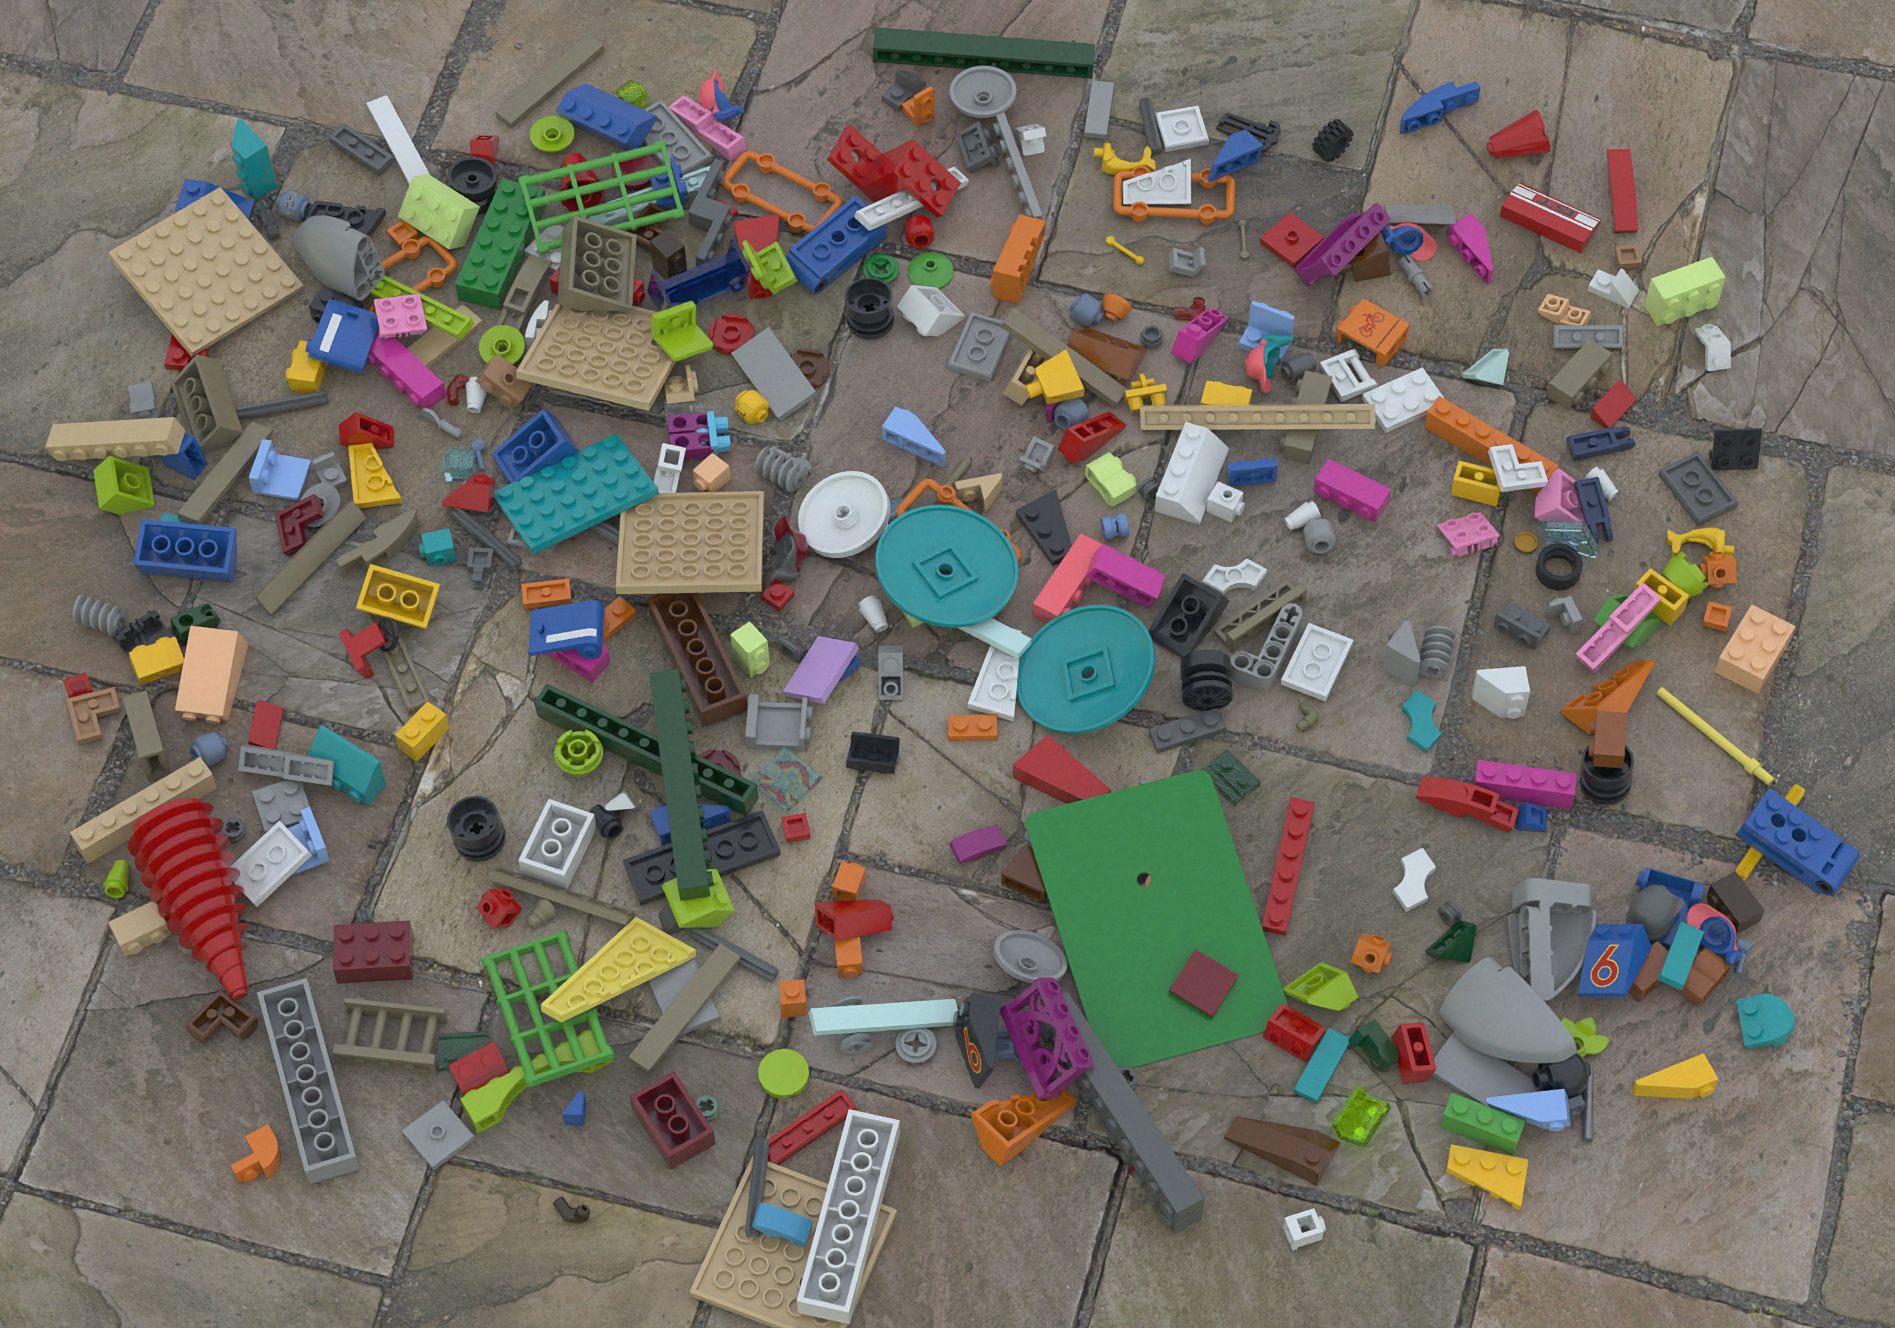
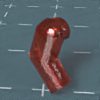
[1174,297,1206,319]
[447,374,469,406]

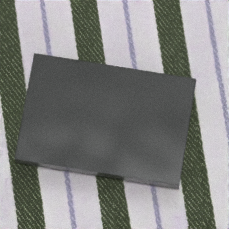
[1658,451,1738,526]

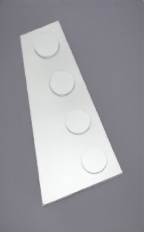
[968,628,1021,722]

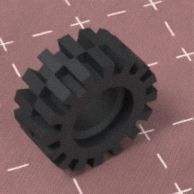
[1312,119,1354,162]

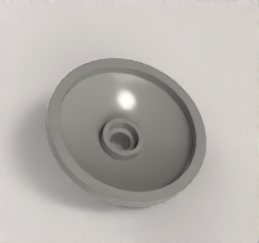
[950,66,1016,118]
[993,930,1067,985]

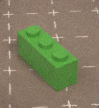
[1440,1093,1526,1156]

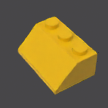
[356,564,440,629]

